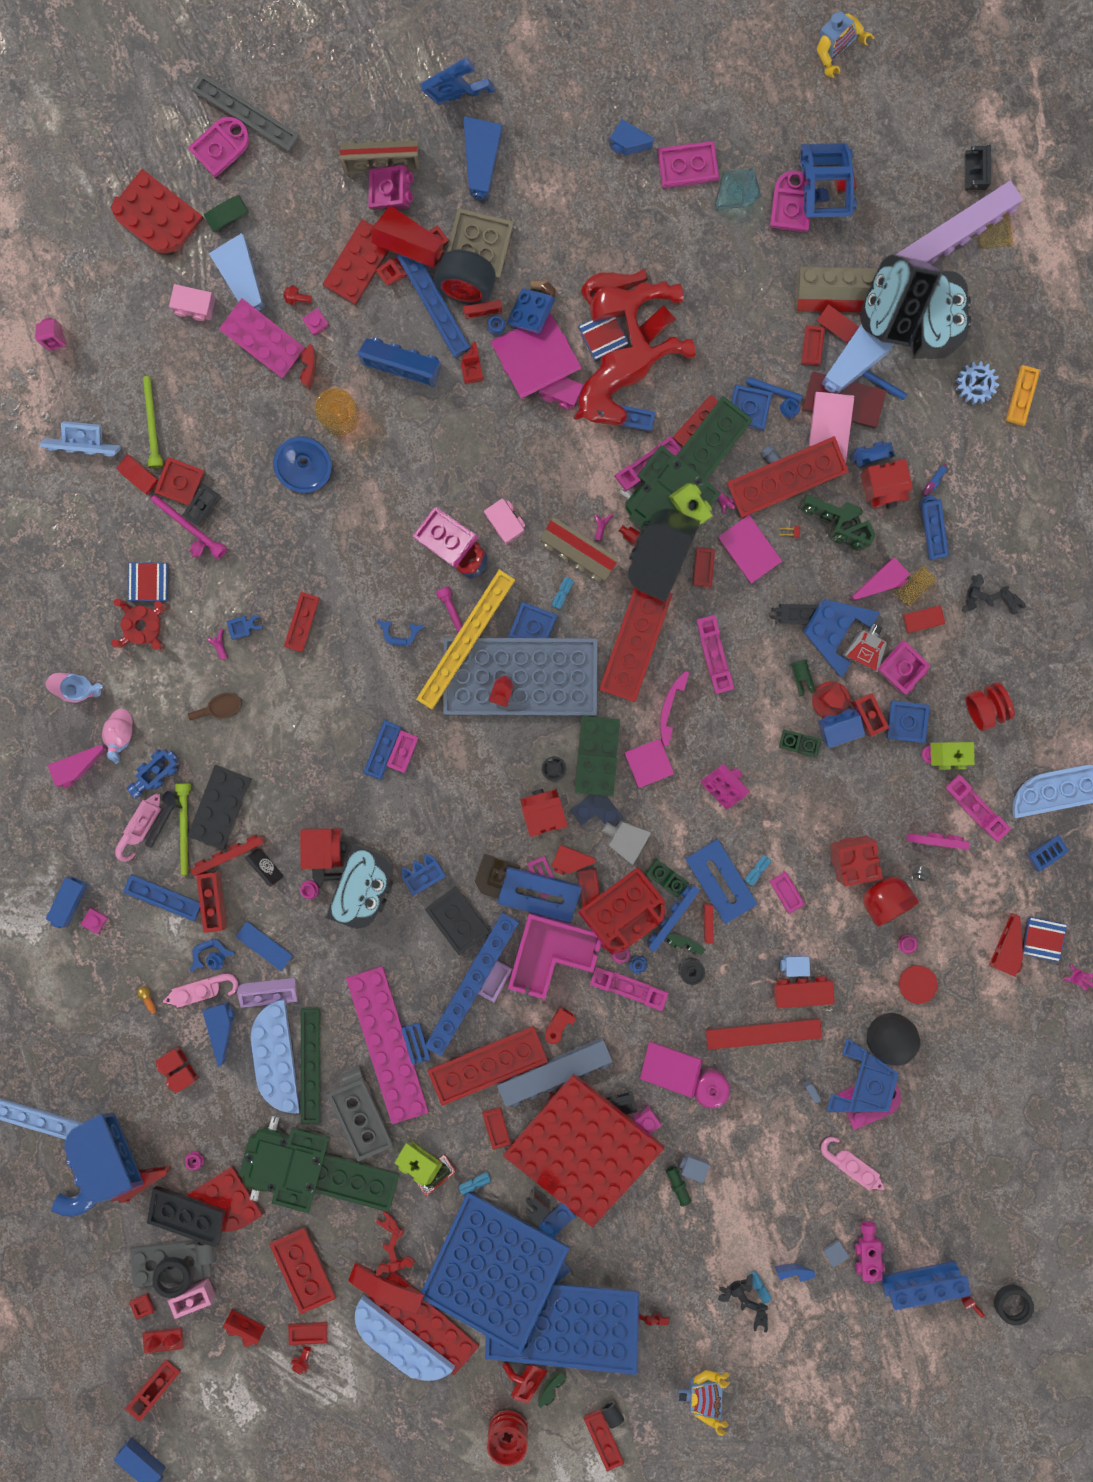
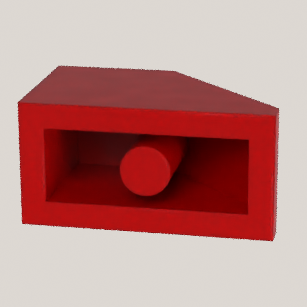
[551,844,596,875]

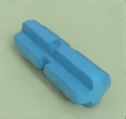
[552,577,574,609]
[745,855,771,886]
[459,1172,491,1195]
[747,1271,772,1304]

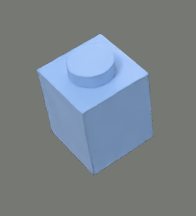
[780,954,810,977]

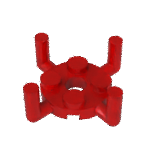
[111,598,167,651]

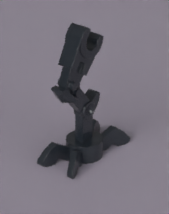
[962,574,1026,614]
[718,1274,768,1333]

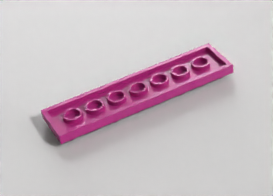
[346,966,429,1124]

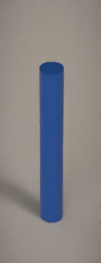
[861,370,907,400]
[746,376,802,403]

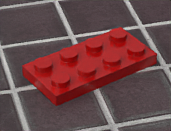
[323,219,390,306]
[269,1227,337,1315]

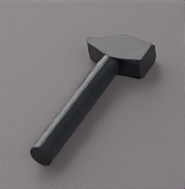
[145,791,182,848]
[312,869,342,889]

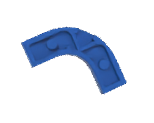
[538,1203,576,1283]

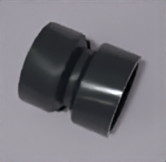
[542,756,567,781]
[678,957,705,985]

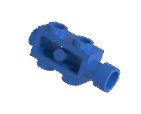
[126,749,180,799]

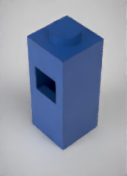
[46,876,88,928]
[114,1437,166,1482]

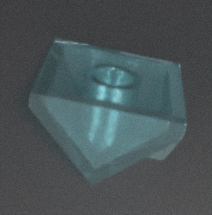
[714,168,761,210]

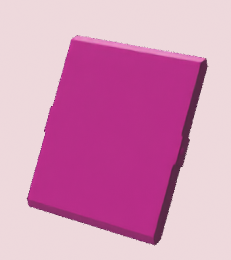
[490,312,581,398]

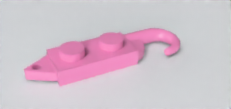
[115,793,161,862]
[163,973,238,1008]
[821,1137,884,1190]

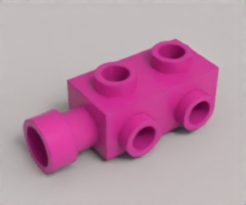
[855,1222,885,1283]

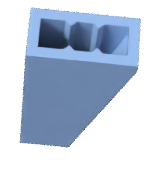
[209,233,265,313]
[822,324,894,394]

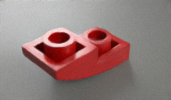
[300,344,316,389]
[116,454,159,495]

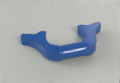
[377,620,425,646]
[190,938,235,972]

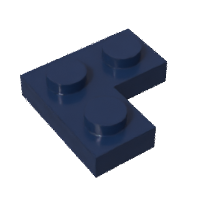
[570,794,623,826]

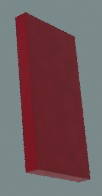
[802,371,887,429]

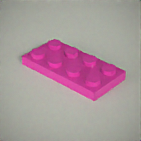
[219,298,305,379]

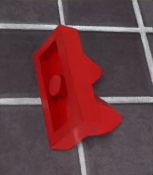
[222,1309,266,1348]
[142,1327,184,1353]

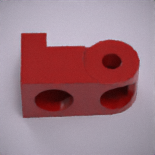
[545,1006,576,1044]

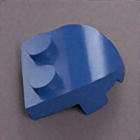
[850,441,895,467]

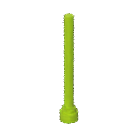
[143,376,164,469]
[175,783,191,875]

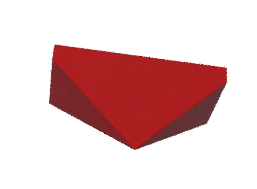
[639,305,676,344]

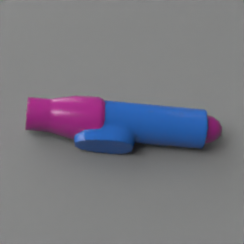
[922,464,947,496]

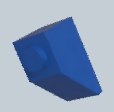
[609,119,655,156]

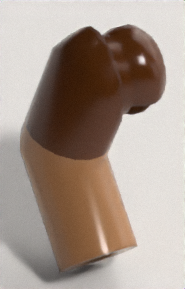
[531,281,556,298]

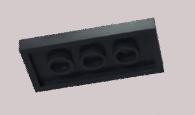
[188,765,252,850]
[147,1185,226,1248]

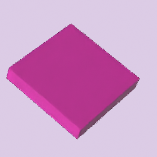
[624,738,674,788]

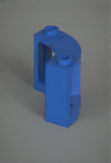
[800,143,857,217]

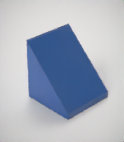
[815,187,829,203]

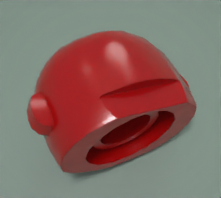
[863,876,919,927]

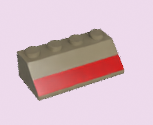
[339,138,421,174]
[796,267,878,313]
[540,517,618,583]

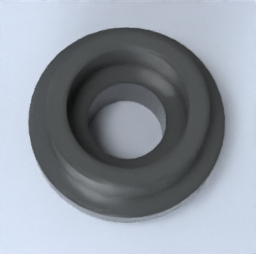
[912,866,931,881]

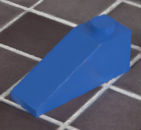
[202,1002,235,1066]

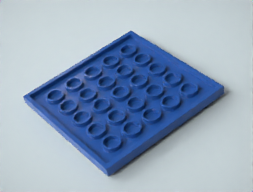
[421,1192,570,1355]

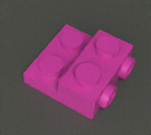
[368,165,414,210]
[877,640,931,695]

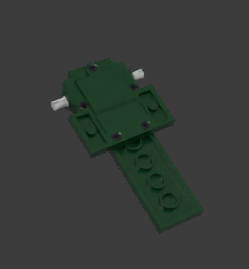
[619,396,753,530]
[239,1116,400,1213]

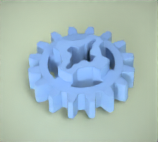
[955,361,999,405]

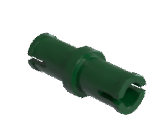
[665,1166,691,1207]

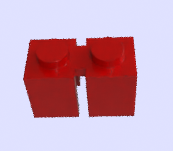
[155,1046,199,1094]

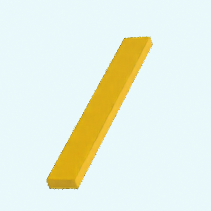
[416,569,515,710]

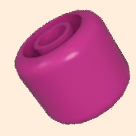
[694,1067,730,1108]

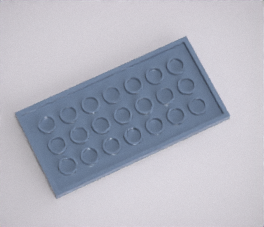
[443,638,597,715]

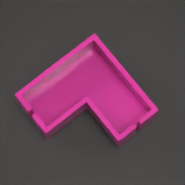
[508,912,601,999]

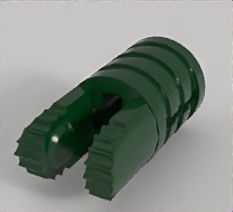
[790,659,816,696]

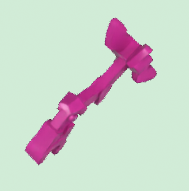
[1063,964,1093,991]

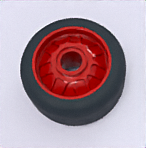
[435,250,496,305]

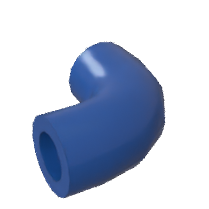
[51,1192,96,1217]

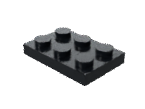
[425,886,490,955]

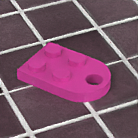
[188,117,249,178]
[769,170,810,232]
[906,832,970,850]
[838,1085,901,1130]

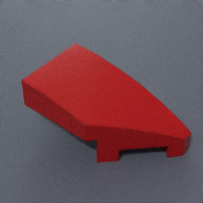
[461,342,483,384]

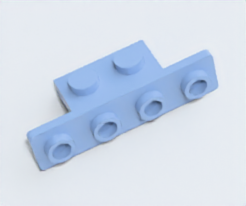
[39,421,121,456]

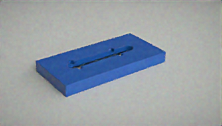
[685,839,758,924]
[497,866,582,923]

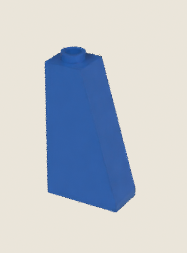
[464,116,503,200]

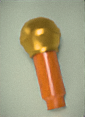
[137,986,157,1014]

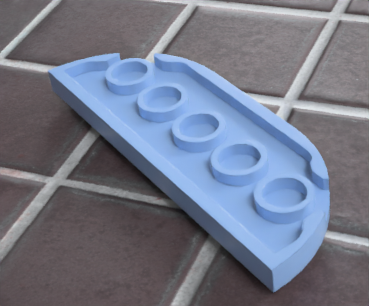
[1012,765,1093,818]
[251,999,301,1113]
[355,1295,455,1381]

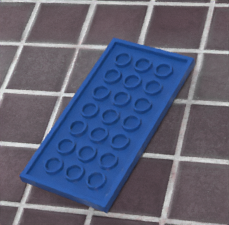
[485,1283,639,1375]

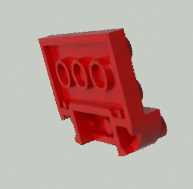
[111,169,203,254]
[578,867,665,954]

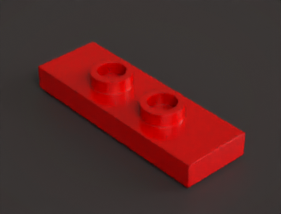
[673,395,718,447]

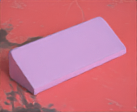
[237,978,298,1008]

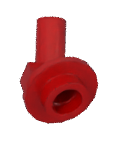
[283,285,312,305]
[290,1346,311,1375]

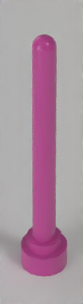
[151,495,227,559]
[435,586,463,633]

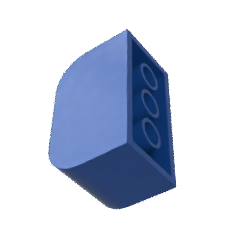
[65,1113,144,1202]

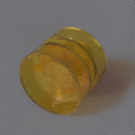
[315,388,359,435]

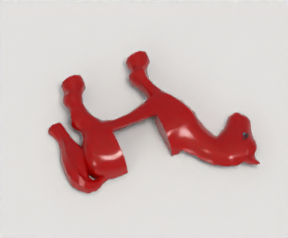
[574,269,696,426]

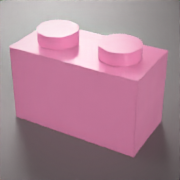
[169,284,216,321]
[484,498,525,545]
[168,1278,216,1319]

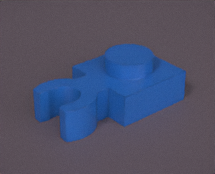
[226,615,263,640]

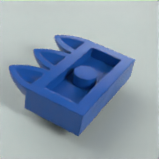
[401,854,446,896]

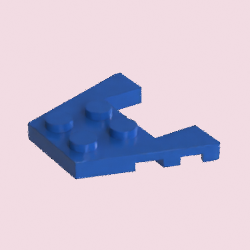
[421,57,495,104]
[803,599,880,678]
[827,1038,899,1112]

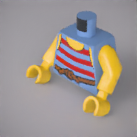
[817,11,874,78]
[678,1370,730,1436]

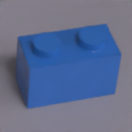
[818,709,865,748]

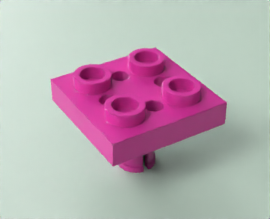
[700,764,750,810]

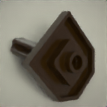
[475,854,520,899]

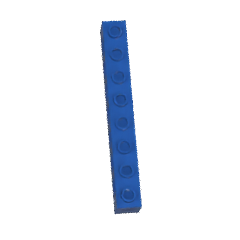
[425,911,519,1056]

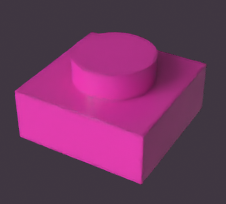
[302,308,329,336]
[80,907,108,934]

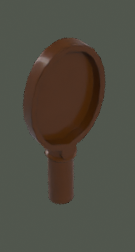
[188,693,241,721]

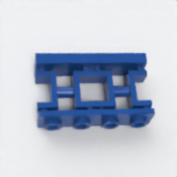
[881,1261,971,1311]

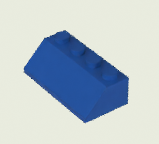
[358,337,441,387]

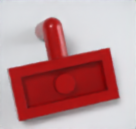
[502,1362,548,1404]

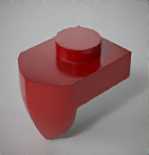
[489,675,513,707]

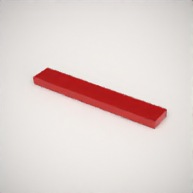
[705,1018,822,1050]

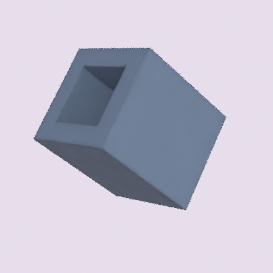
[679,1152,710,1183]

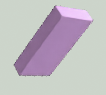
[478,960,513,1002]

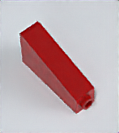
[372,206,445,268]

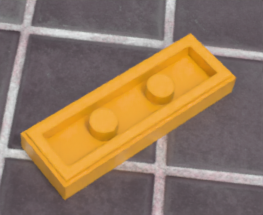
[1005,365,1040,426]

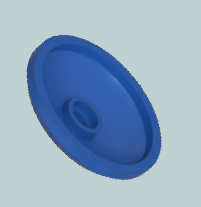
[273,436,332,493]

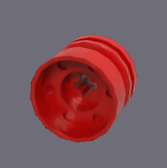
[965,682,1015,732]
[487,1410,528,1466]

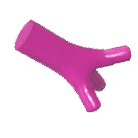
[715,487,735,513]
[594,514,614,541]
[207,629,227,660]

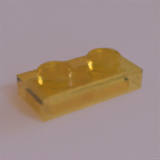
[895,566,937,606]

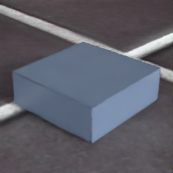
[803,1080,821,1104]
[822,1239,849,1268]

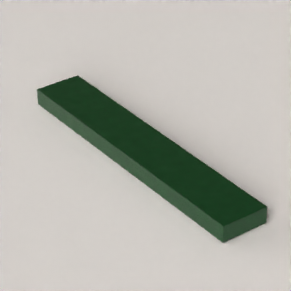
[301,1007,321,1124]

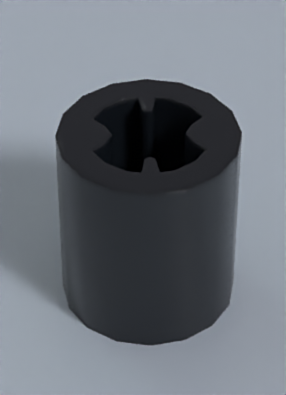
[600,1401,624,1428]

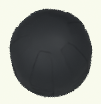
[867,1013,921,1066]

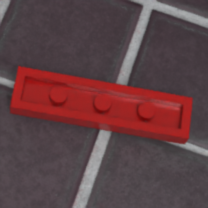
[191,834,266,877]

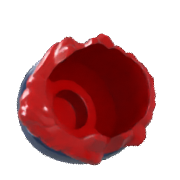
[456,542,488,579]

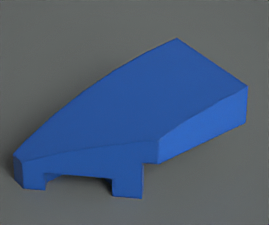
[775,1263,816,1282]

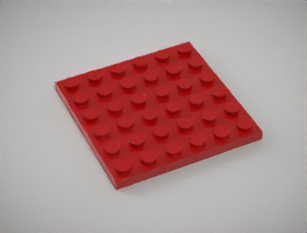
[503,1073,665,1228]

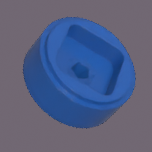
[780,398,800,419]

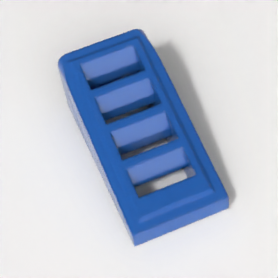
[1026,835,1069,872]

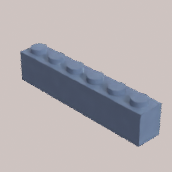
[497,1037,613,1107]

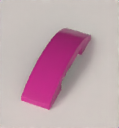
[614,436,681,492]
[696,615,734,694]
[659,671,689,747]
[945,774,1011,842]
[590,966,669,1011]

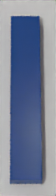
[397,254,470,358]

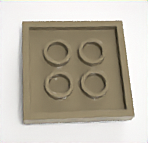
[447,208,514,280]

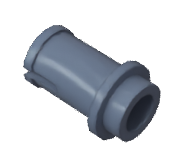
[761,445,781,463]

